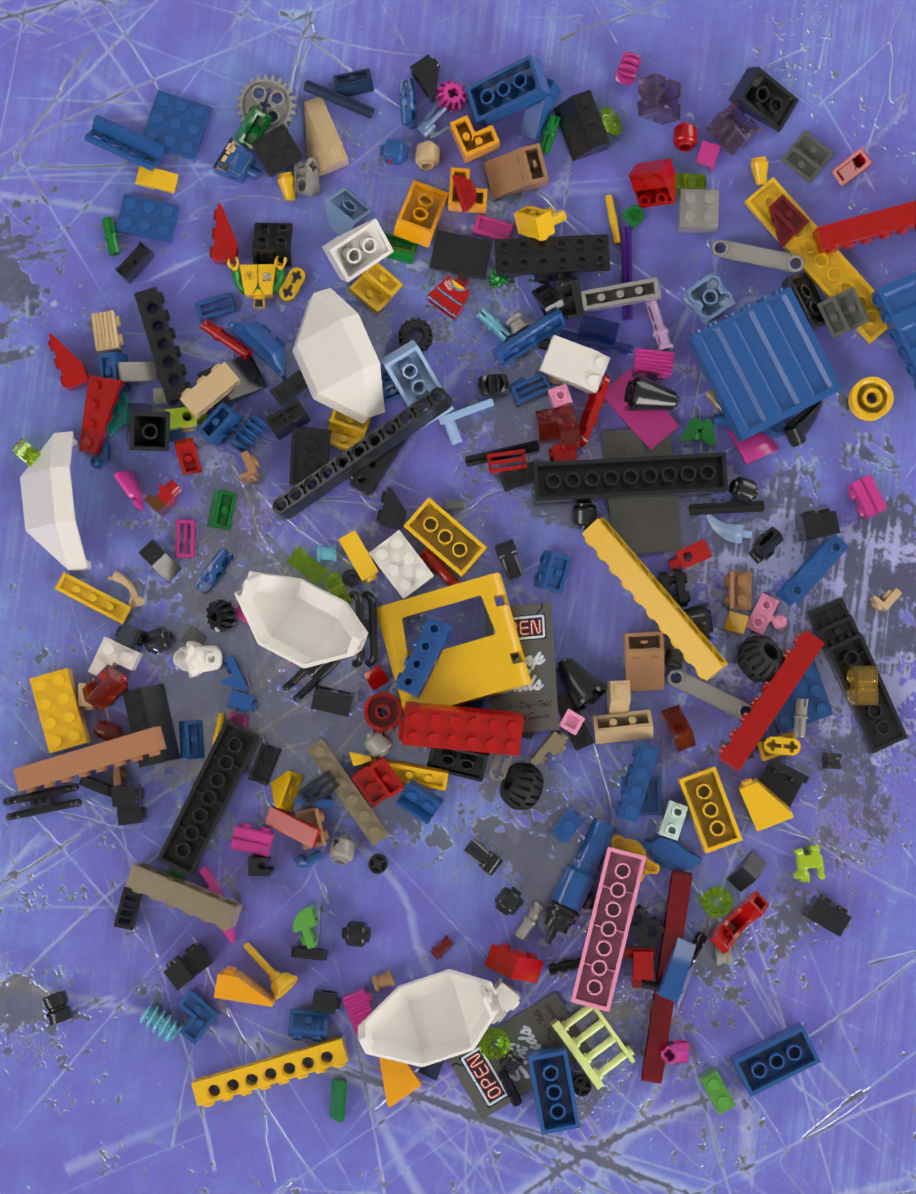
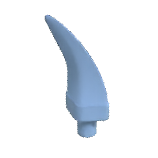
[706,515,753,544]

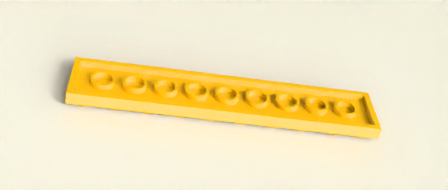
[744,177,887,344]

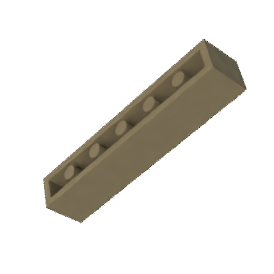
[307,738,389,845]
[126,861,243,930]

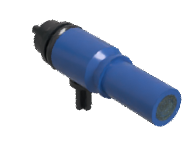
[543,817,617,944]

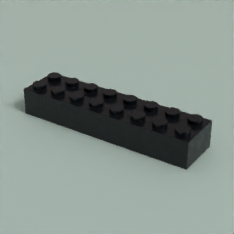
[157,719,263,877]

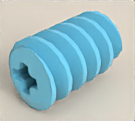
[139,1001,184,1043]

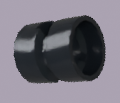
[41,990,74,1026]

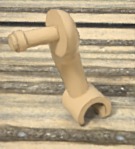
[108,571,144,607]

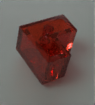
[535,405,581,449]

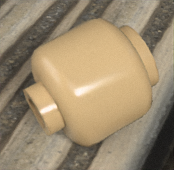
[415,140,440,171]

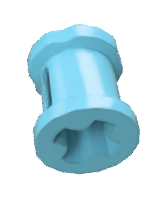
[317,545,337,562]

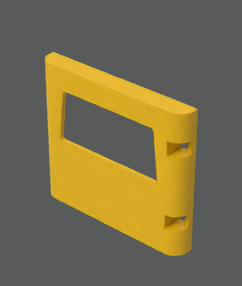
[376,573,532,713]

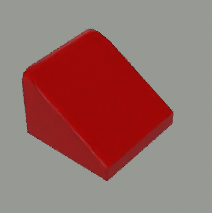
[363,664,389,691]

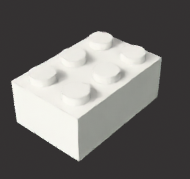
[369,530,434,600]

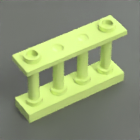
[550,1006,635,1090]

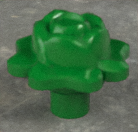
[488,269,509,289]

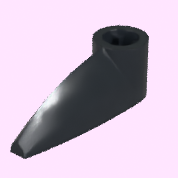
[783,400,823,447]

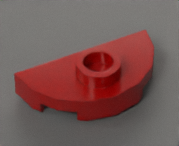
[452,175,476,213]

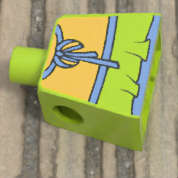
[165,407,207,432]

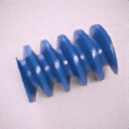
[229,414,270,453]

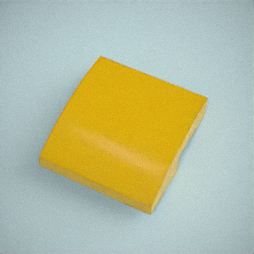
[348,263,403,315]
[327,410,371,451]

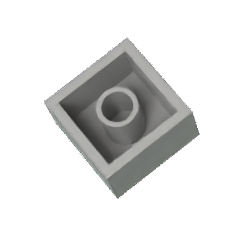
[677,189,719,234]

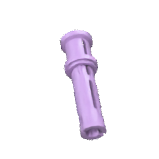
[645,300,674,351]

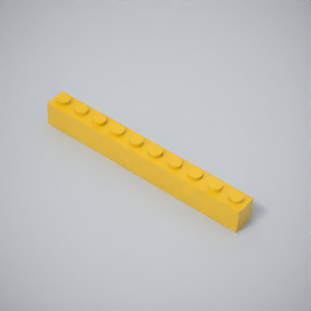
[582,518,728,681]

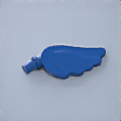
[639,836,702,871]

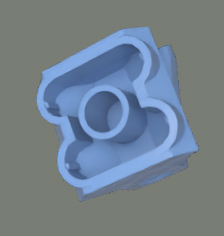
[681,272,736,324]

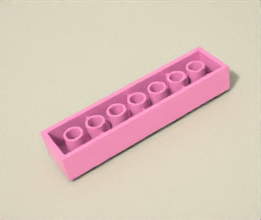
[571,847,647,1012]

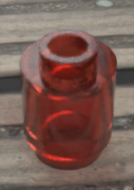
[94,720,124,741]

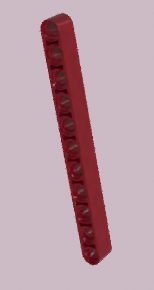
[641,870,692,1084]

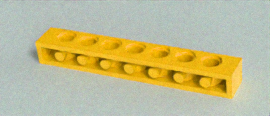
[191,1035,349,1107]

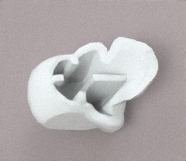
[173,641,223,678]

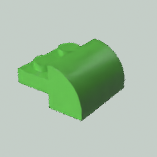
[293,902,319,949]

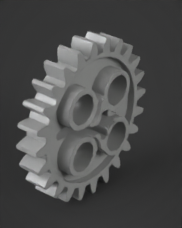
[235,74,297,134]

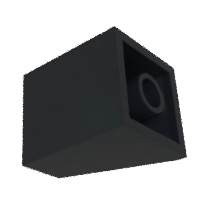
[126,403,170,451]

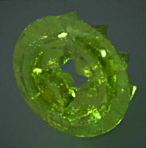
[601,106,623,136]
[701,886,733,918]
[479,1027,510,1059]

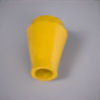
[750,156,768,186]
[277,172,296,201]

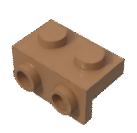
[238,451,261,485]
[295,807,329,850]

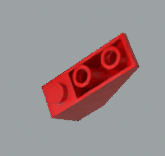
[210,203,239,265]
[48,334,89,391]

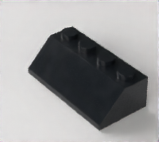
[122,683,181,768]

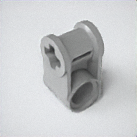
[294,158,320,197]

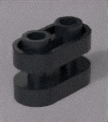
[658,569,691,607]

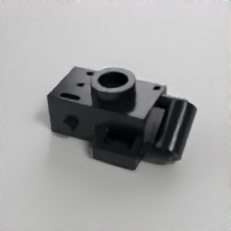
[749,526,784,564]

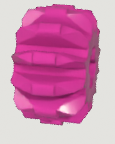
[615,51,641,86]
[435,79,467,113]

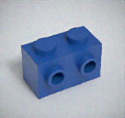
[197,401,243,447]

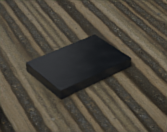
[429,230,493,279]
[289,427,331,486]

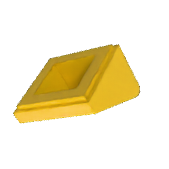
[723,611,749,635]
[349,751,372,766]

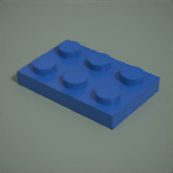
[116,194,180,243]

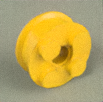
[848,377,894,421]

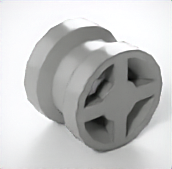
[505,312,529,336]
[714,946,733,966]

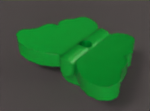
[681,417,717,446]

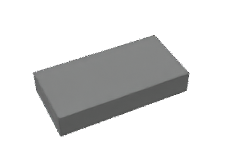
[117,362,158,382]

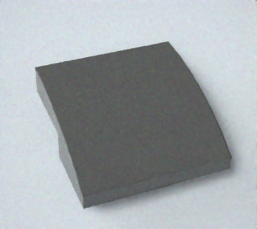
[781,130,835,184]
[817,287,870,339]

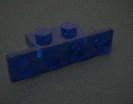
[558,316,634,355]

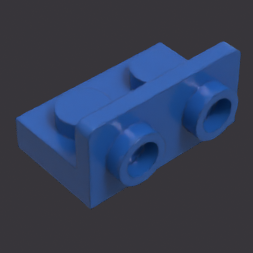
[534,550,572,594]
[396,779,444,824]
[288,1009,329,1042]

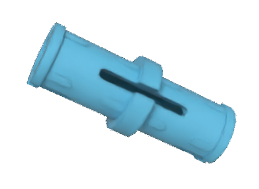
[476,308,512,342]

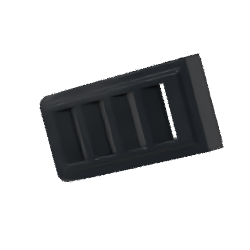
[114,887,143,930]

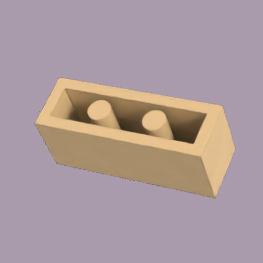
[180,362,241,420]
[593,709,653,744]

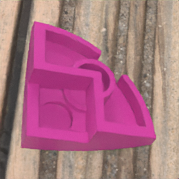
[727,430,779,465]
[114,470,144,511]

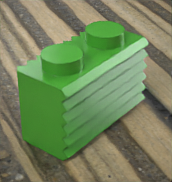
[698,1067,736,1114]

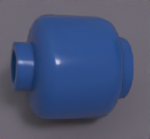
[380,139,409,165]

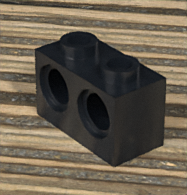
[629,904,665,948]

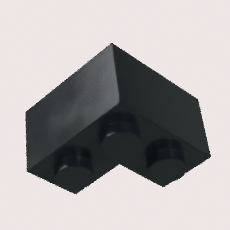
[795,508,840,542]
[111,783,147,826]
[164,943,214,991]

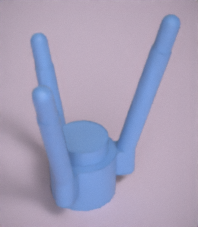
[417,101,450,140]

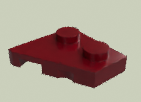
[768,194,809,248]

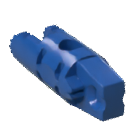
[399,78,417,129]
[194,548,234,594]

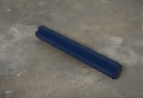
[303,80,375,119]

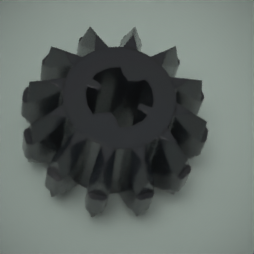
[477,374,510,396]
[206,599,237,632]

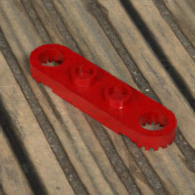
[573,374,610,447]

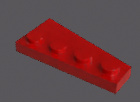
[79,375,125,454]

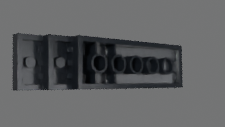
[806,597,908,754]

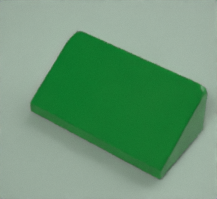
[235,105,272,150]
[384,233,418,264]
[207,489,237,531]
[330,1078,347,1122]

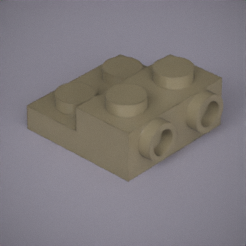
[529,730,569,766]

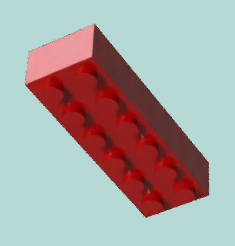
[401,701,524,756]

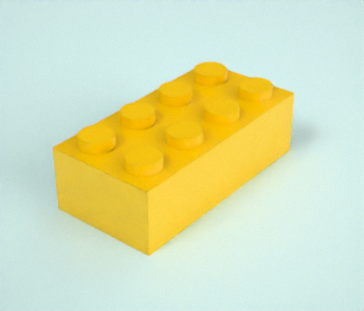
[404,497,487,578]
[29,668,91,753]
[676,766,742,853]

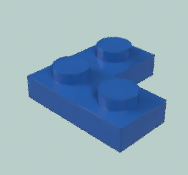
[177,989,220,1045]

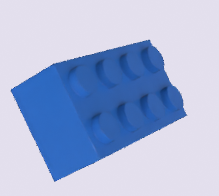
[466,54,551,127]
[730,1022,821,1097]
[526,1044,580,1135]

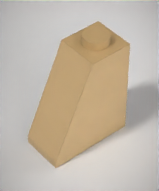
[606,680,631,714]

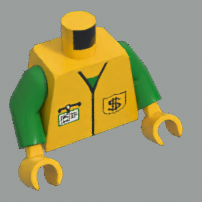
[227,256,287,309]

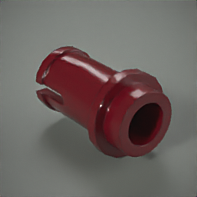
[430,935,455,960]

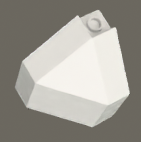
[292,288,385,424]
[20,431,91,571]
[234,571,368,668]
[358,969,500,1067]

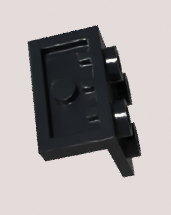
[252,223,293,266]
[760,759,809,808]

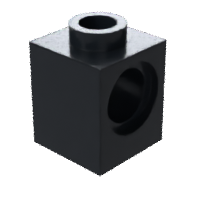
[311,988,341,1014]

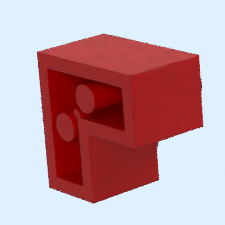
[485,942,544,984]

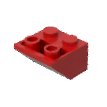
[628,158,676,208]

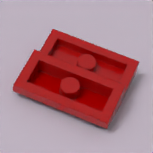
[350,756,405,808]

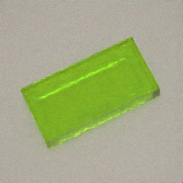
[287,546,328,585]

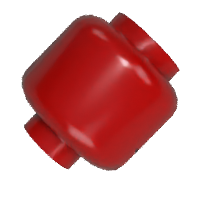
[673,122,698,152]

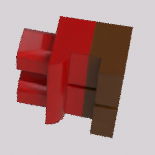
[144,479,182,517]

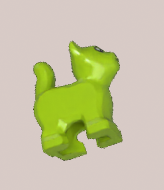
[793,845,825,883]

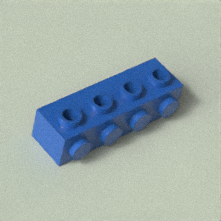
[395,617,453,699]
[615,742,660,823]

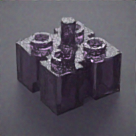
[637,73,681,125]
[706,103,761,156]

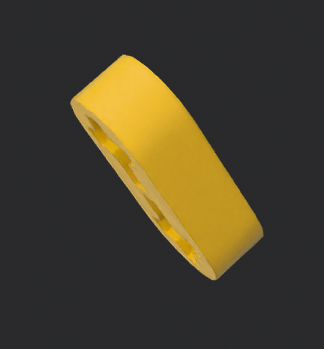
[279,267,306,303]
[762,736,801,756]

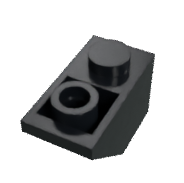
[377,487,406,531]

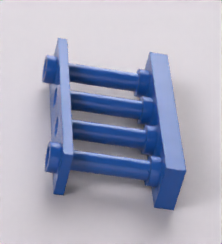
[775,534,849,607]

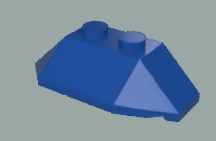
[227,321,286,380]

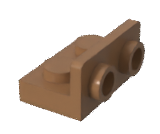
[724,571,752,610]

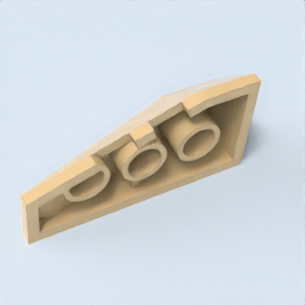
[304,97,349,177]

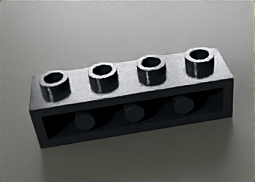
[349,422,410,498]

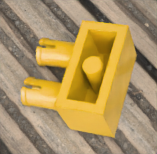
[513,205,567,241]

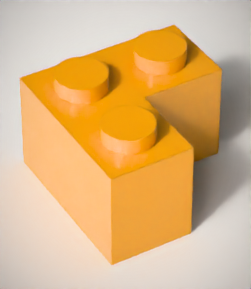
[450,115,500,164]
[448,167,488,214]

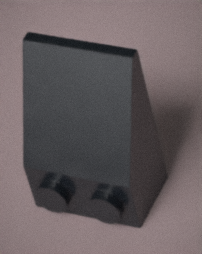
[729,67,799,132]
[197,355,267,410]

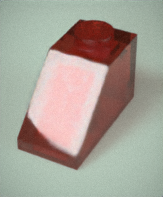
[661,704,696,752]

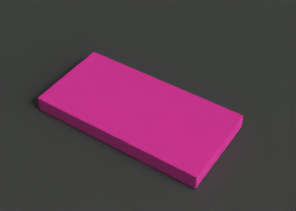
[604,369,679,451]

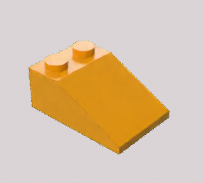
[393,180,449,248]
[214,966,276,1007]

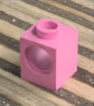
[547,384,573,412]
[559,709,585,735]

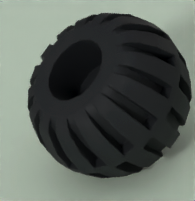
[737,635,784,682]
[500,762,544,810]

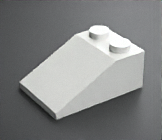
[322,218,394,282]
[539,335,610,394]

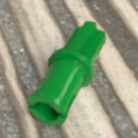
[540,115,561,154]
[102,217,121,256]

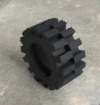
[398,318,433,353]

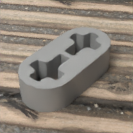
[489,754,513,782]

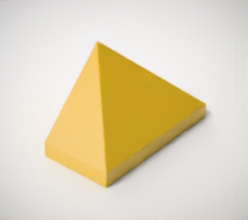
[270,770,304,812]

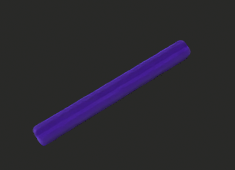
[621,226,633,320]

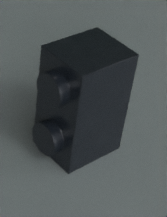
[803,895,852,937]

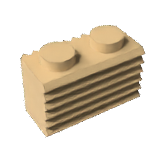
[91,310,124,354]

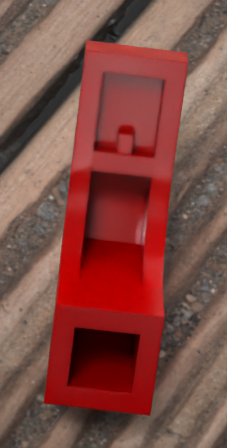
[710,891,769,954]

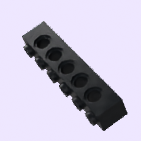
[134,287,192,405]

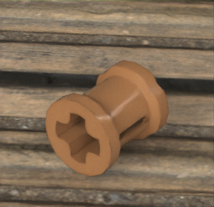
[371,969,395,992]

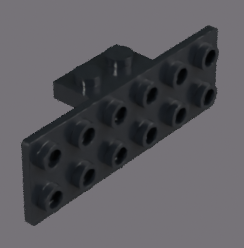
[494,234,611,284]

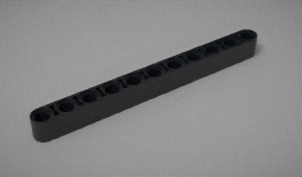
[272,387,453,519]

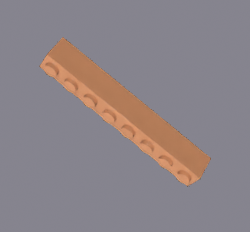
[13,726,167,794]

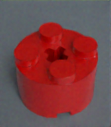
[364,692,403,731]

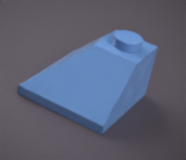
[324,187,373,236]

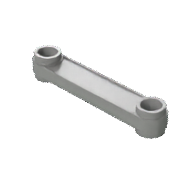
[712,240,804,273]
[666,669,753,719]

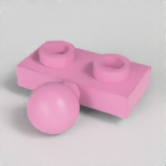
[746,593,788,635]

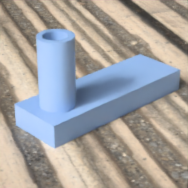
[438,398,494,445]

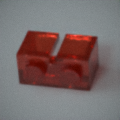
[82,664,129,711]

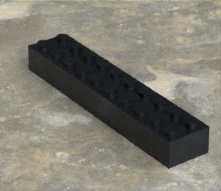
[532,452,728,504]

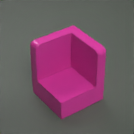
[696,141,721,172]

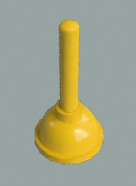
[243,942,299,1000]

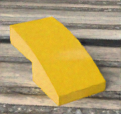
[135,166,179,194]

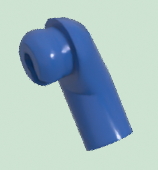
[90,443,111,469]
[294,850,324,868]

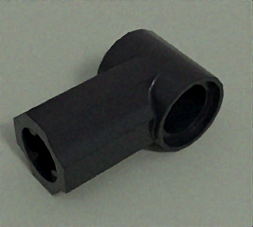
[494,539,524,580]
[463,838,503,876]

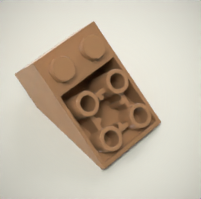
[484,143,549,199]
[622,632,664,691]

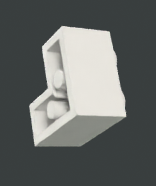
[88,637,143,680]
[491,977,520,1024]

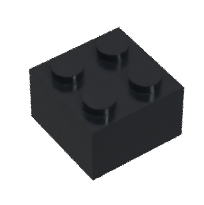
[250,124,304,177]

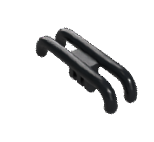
[349,591,378,668]
[282,658,344,702]
[3,783,82,821]

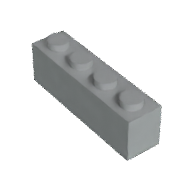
[581,277,662,312]

